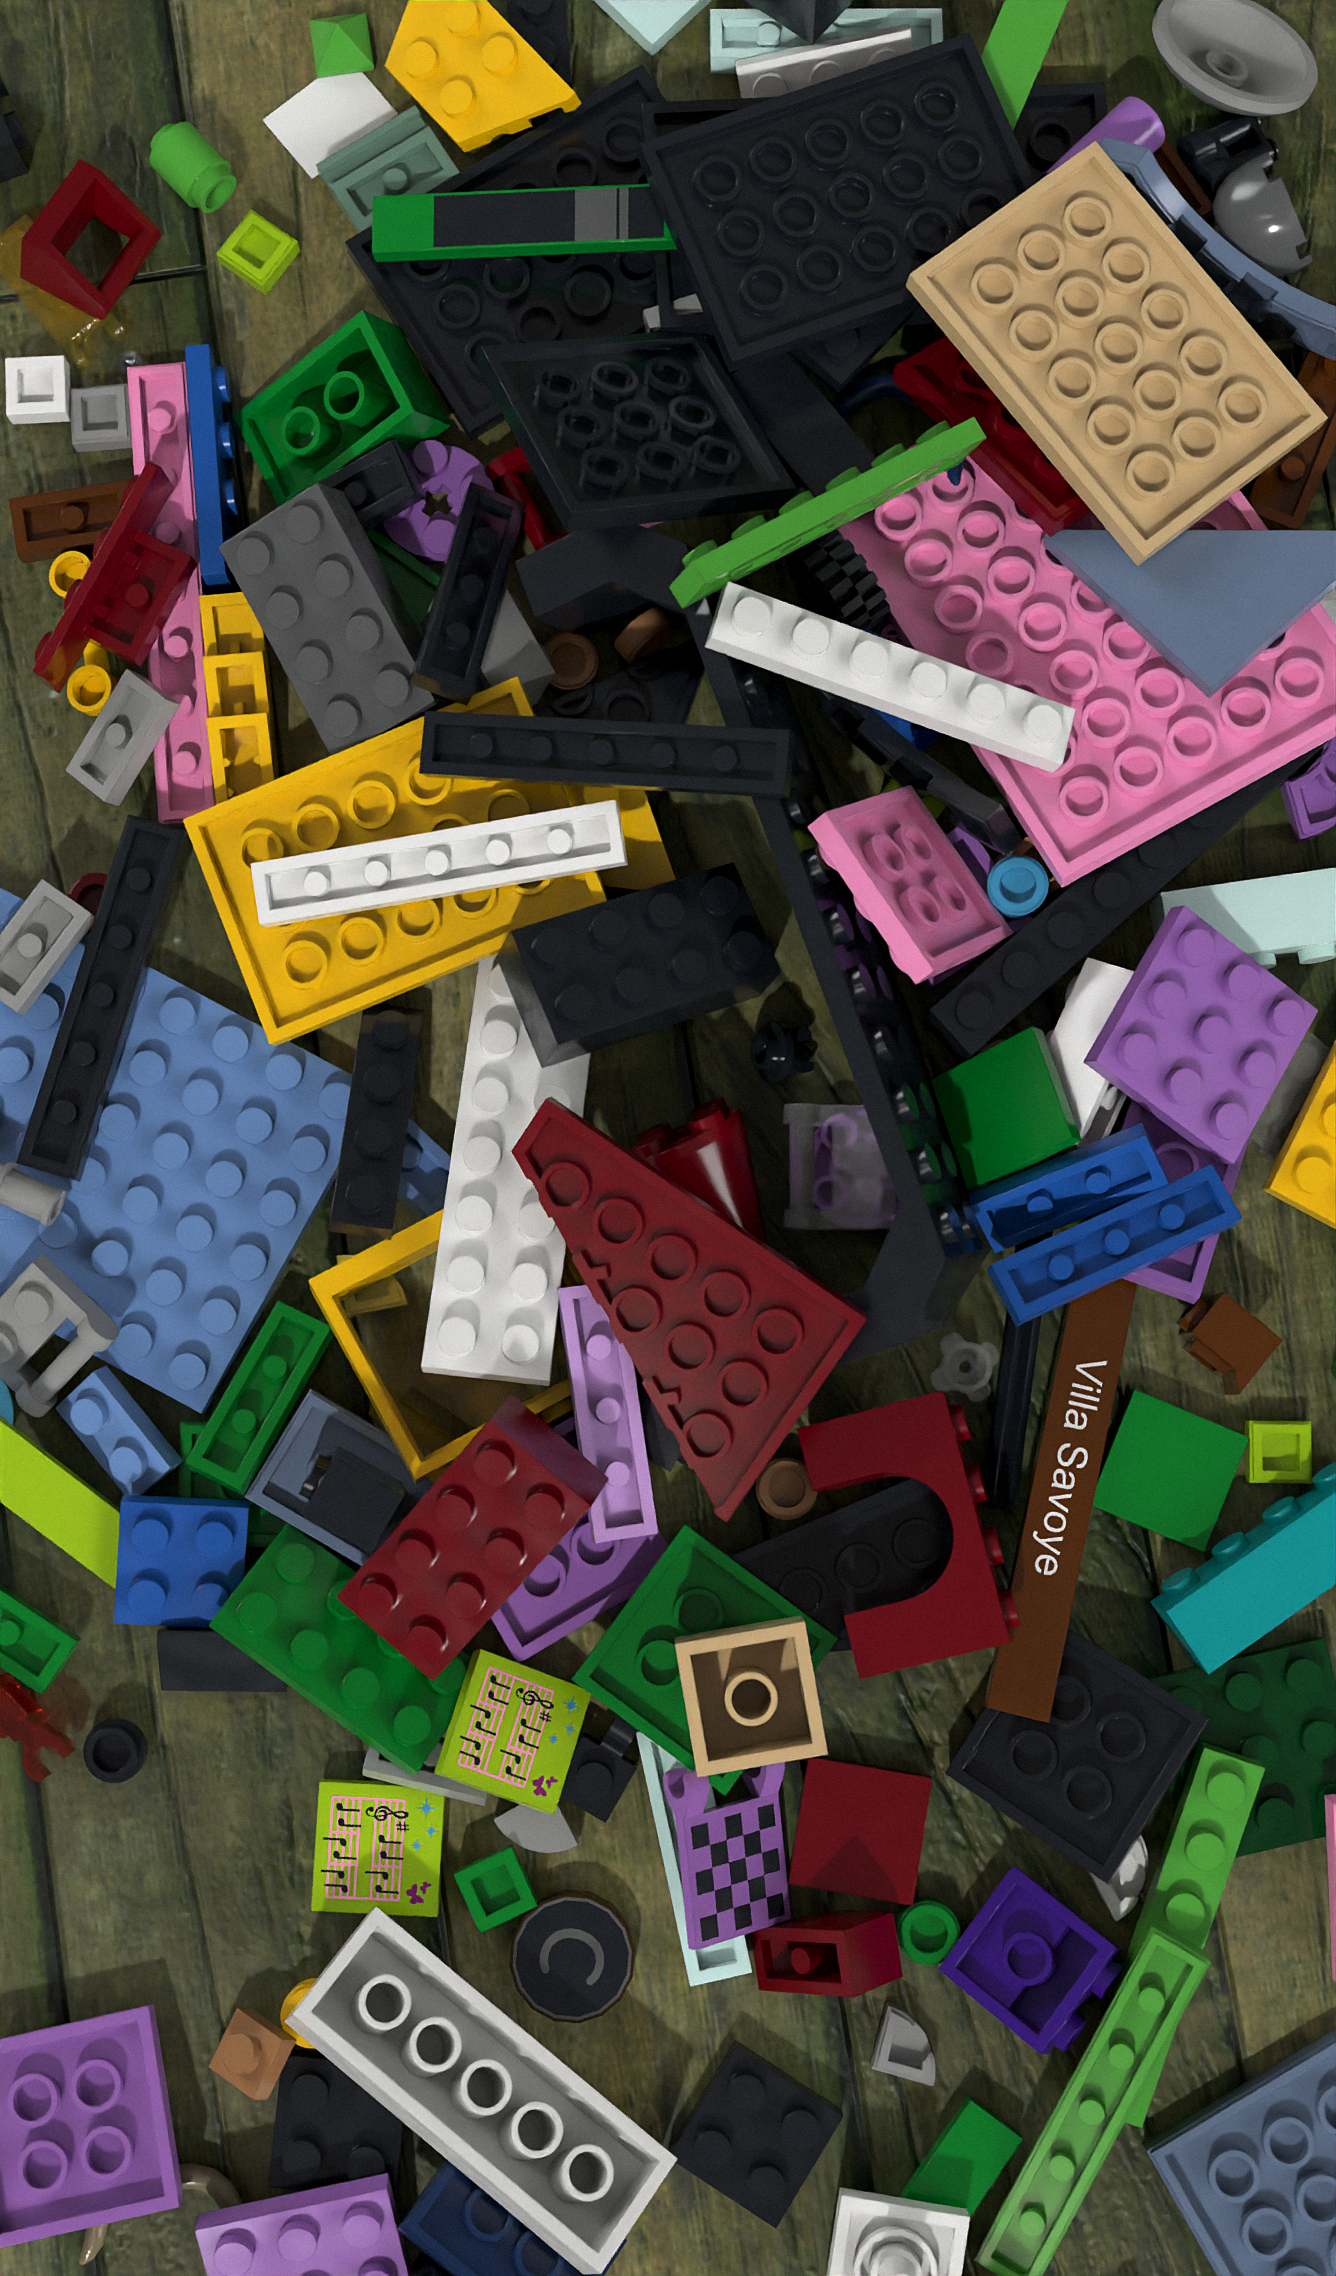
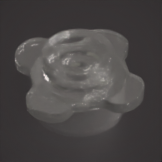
[931,1333,999,1402]

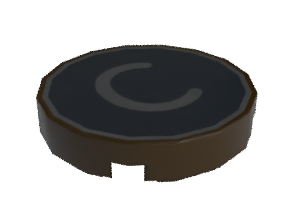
[509,1890,635,2023]

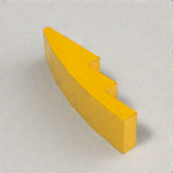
[198,592,279,805]

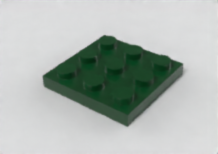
[1146,1636,1336,1858]

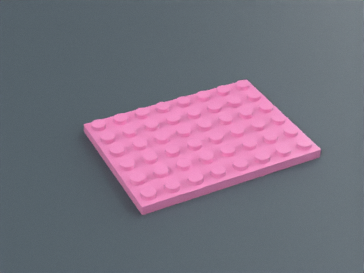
[837,443,1336,888]

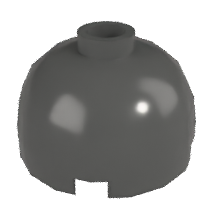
[1212,151,1313,279]

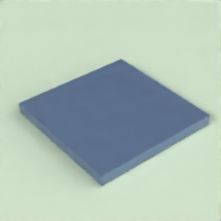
[1142,2028,1336,2276]

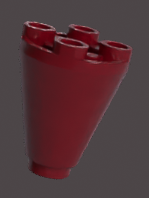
[630,1097,767,1243]

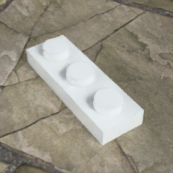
[735,23,913,98]

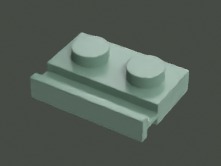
[316,105,460,234]

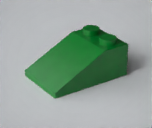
[233,310,451,507]

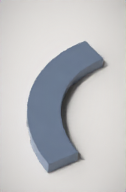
[1099,137,1336,361]

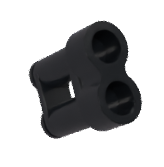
[1177,114,1279,200]

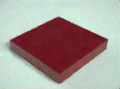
[787,1756,932,1906]

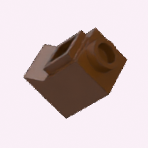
[1176,1292,1283,1395]

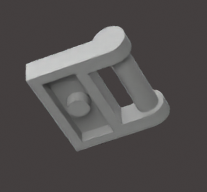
[0,1254,119,1417]

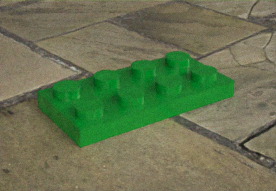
[209,1522,471,1777]

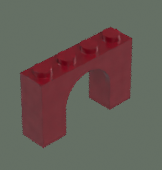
[797,1390,1021,1679]

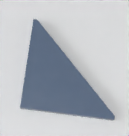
[1043,530,1336,698]

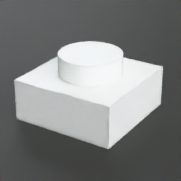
[5,355,71,424]

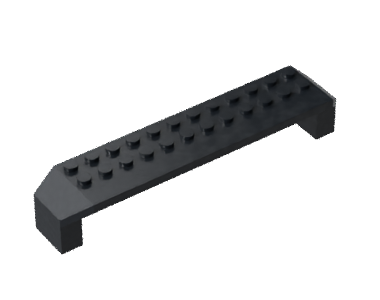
[515,524,992,1368]

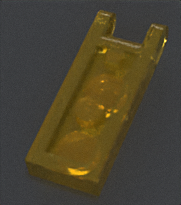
[0,214,127,371]

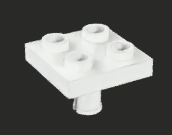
[826,2187,970,2276]

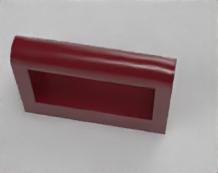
[20,159,161,320]

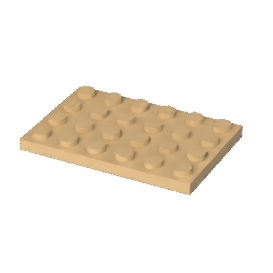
[906,141,1328,566]

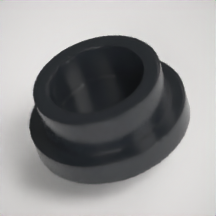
[83,1718,148,1783]

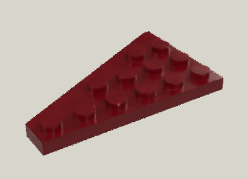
[511,1097,869,1522]

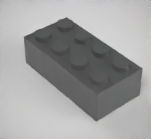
[218,483,456,756]

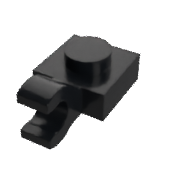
[560,1714,638,1823]

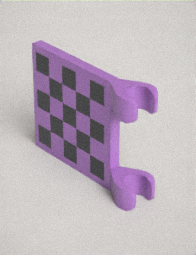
[663,1762,791,1950]

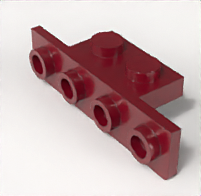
[33,461,197,694]

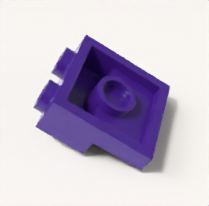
[938,1865,1124,2054]

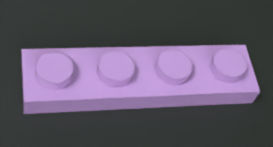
[557,1285,658,1544]

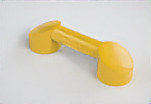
[49,551,120,716]

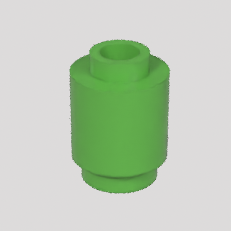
[149,121,237,213]

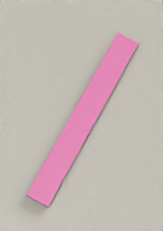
[127,362,216,828]

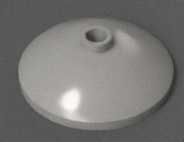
[1152,0,1318,117]

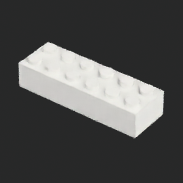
[284,1907,677,2274]

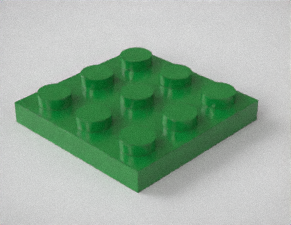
[571,1523,838,1796]

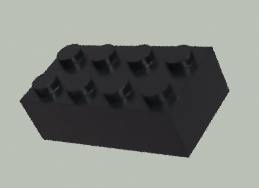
[496,862,781,1068]

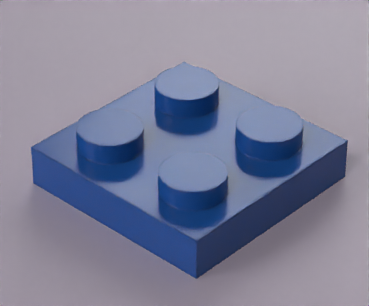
[114,1495,250,1628]

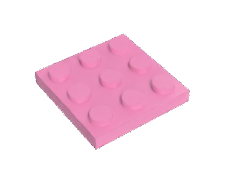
[808,785,1014,985]

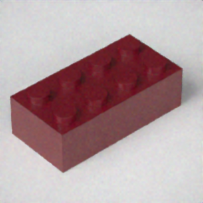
[336,1394,609,1681]

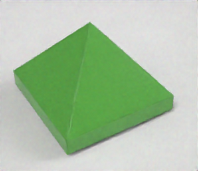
[309,12,375,78]

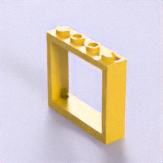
[308,1209,634,1485]

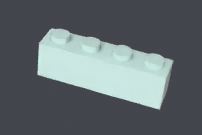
[1149,867,1336,969]

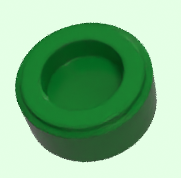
[895,1896,960,1966]

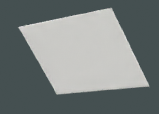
[263,72,398,179]

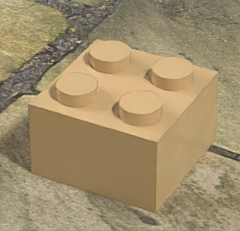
[675,1615,828,1777]

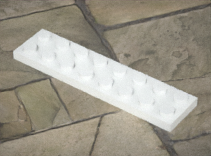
[421,954,591,1386]

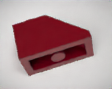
[750,1910,903,1997]

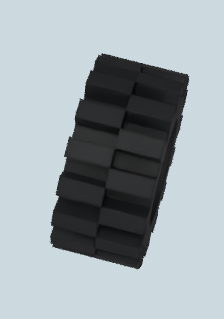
[786,530,890,630]

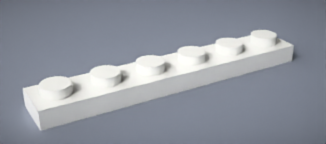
[705,581,1076,773]
[250,800,628,927]

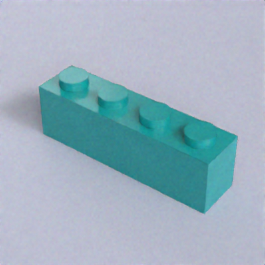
[1150,1462,1336,1674]

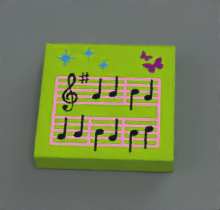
[434,1649,591,1814]
[311,1779,446,1917]

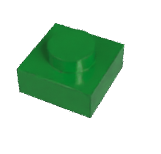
[454,1843,539,1934]

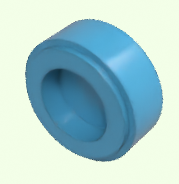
[987,855,1049,919]

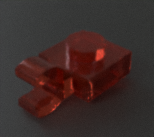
[0,1672,75,1782]

